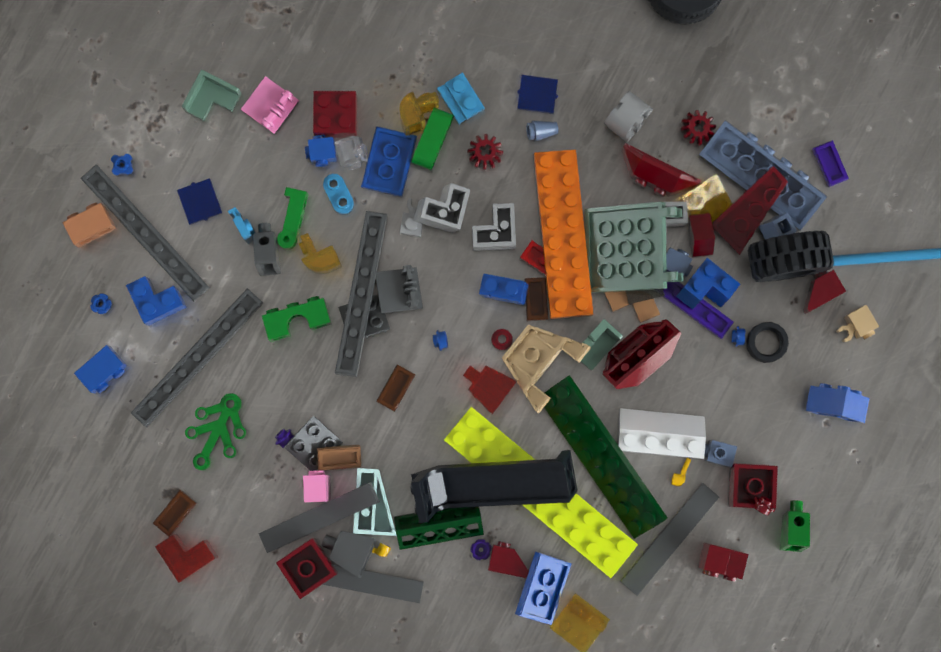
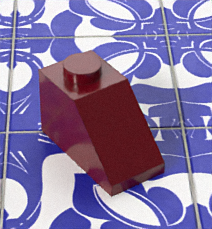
[803,269,846,314]
[488,541,529,578]

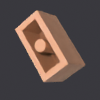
[62,203,116,248]

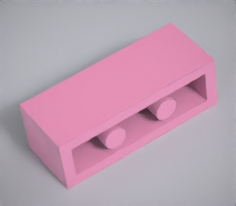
[303,471,331,502]

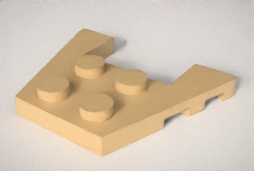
[502,325,591,413]

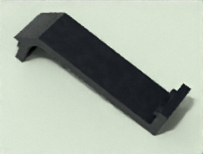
[410,450,578,523]

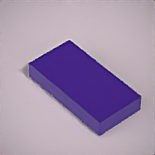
[812,140,849,187]

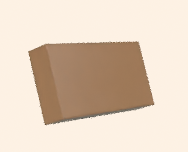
[317,445,361,471]

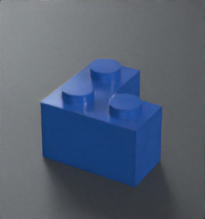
[676,258,740,309]
[126,276,187,326]
[806,383,870,423]

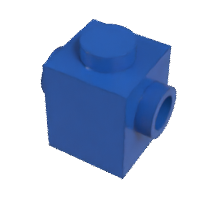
[305,135,337,167]

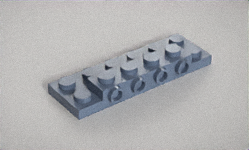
[699,120,827,231]

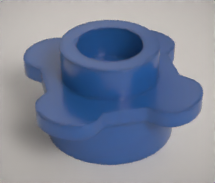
[111,154,133,176]

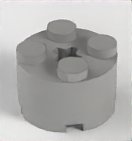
[604,91,653,142]

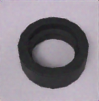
[746,322,789,363]

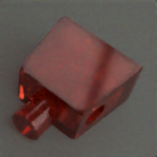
[463,365,517,415]

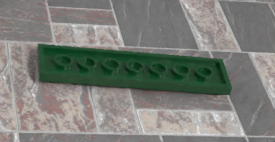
[544,375,668,539]

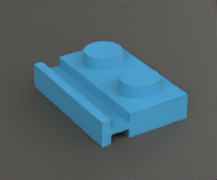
[437,73,485,125]
[228,207,256,244]

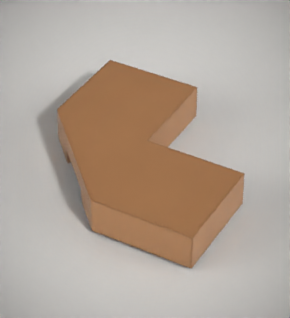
[604,290,660,323]

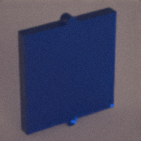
[517,75,558,114]
[177,178,222,225]

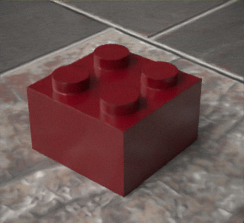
[313,91,357,138]
[729,464,778,509]
[276,538,338,599]

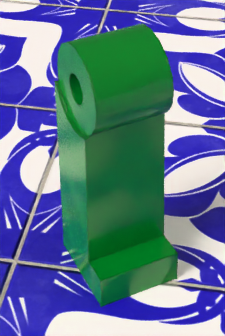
[277,187,308,250]

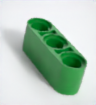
[411,107,454,171]

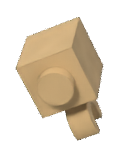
[836,305,879,342]

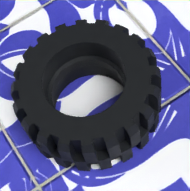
[747,231,834,282]

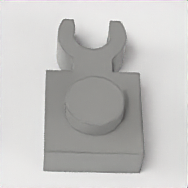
[400,198,423,237]

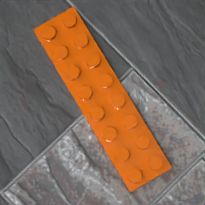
[533,150,593,319]

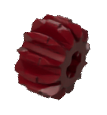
[680,110,716,146]
[467,134,503,170]

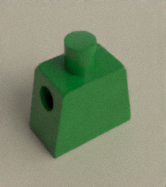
[780,500,810,552]

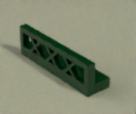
[394,507,484,550]

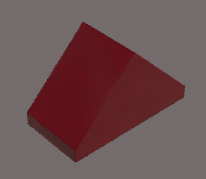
[688,213,716,257]

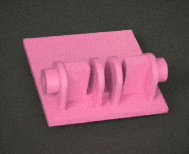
[240,76,299,134]

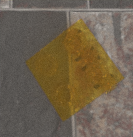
[680,174,732,222]
[550,593,610,652]

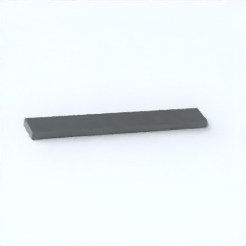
[81,164,210,302]
[335,211,388,377]
[131,288,263,427]

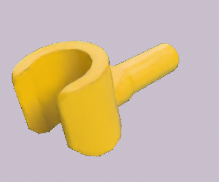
[671,458,691,486]
[372,543,391,557]

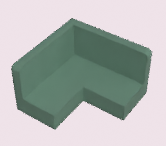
[182,69,242,121]
[581,319,623,370]

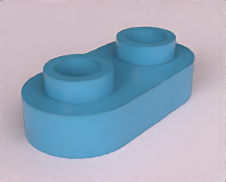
[323,174,354,215]

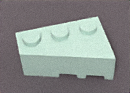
[353,468,397,536]

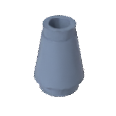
[526,121,559,141]

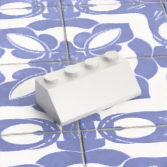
[617,408,706,459]

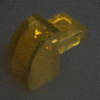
[399,92,439,136]
[299,233,342,274]

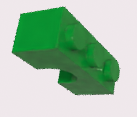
[262,296,332,342]

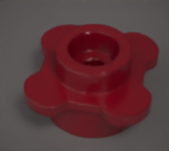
[753,496,775,515]

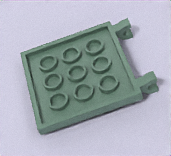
[585,202,683,293]

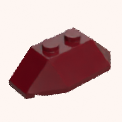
[621,143,701,197]
[602,319,681,389]

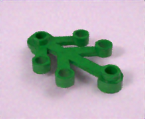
[185,393,247,470]

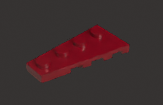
[712,166,788,255]

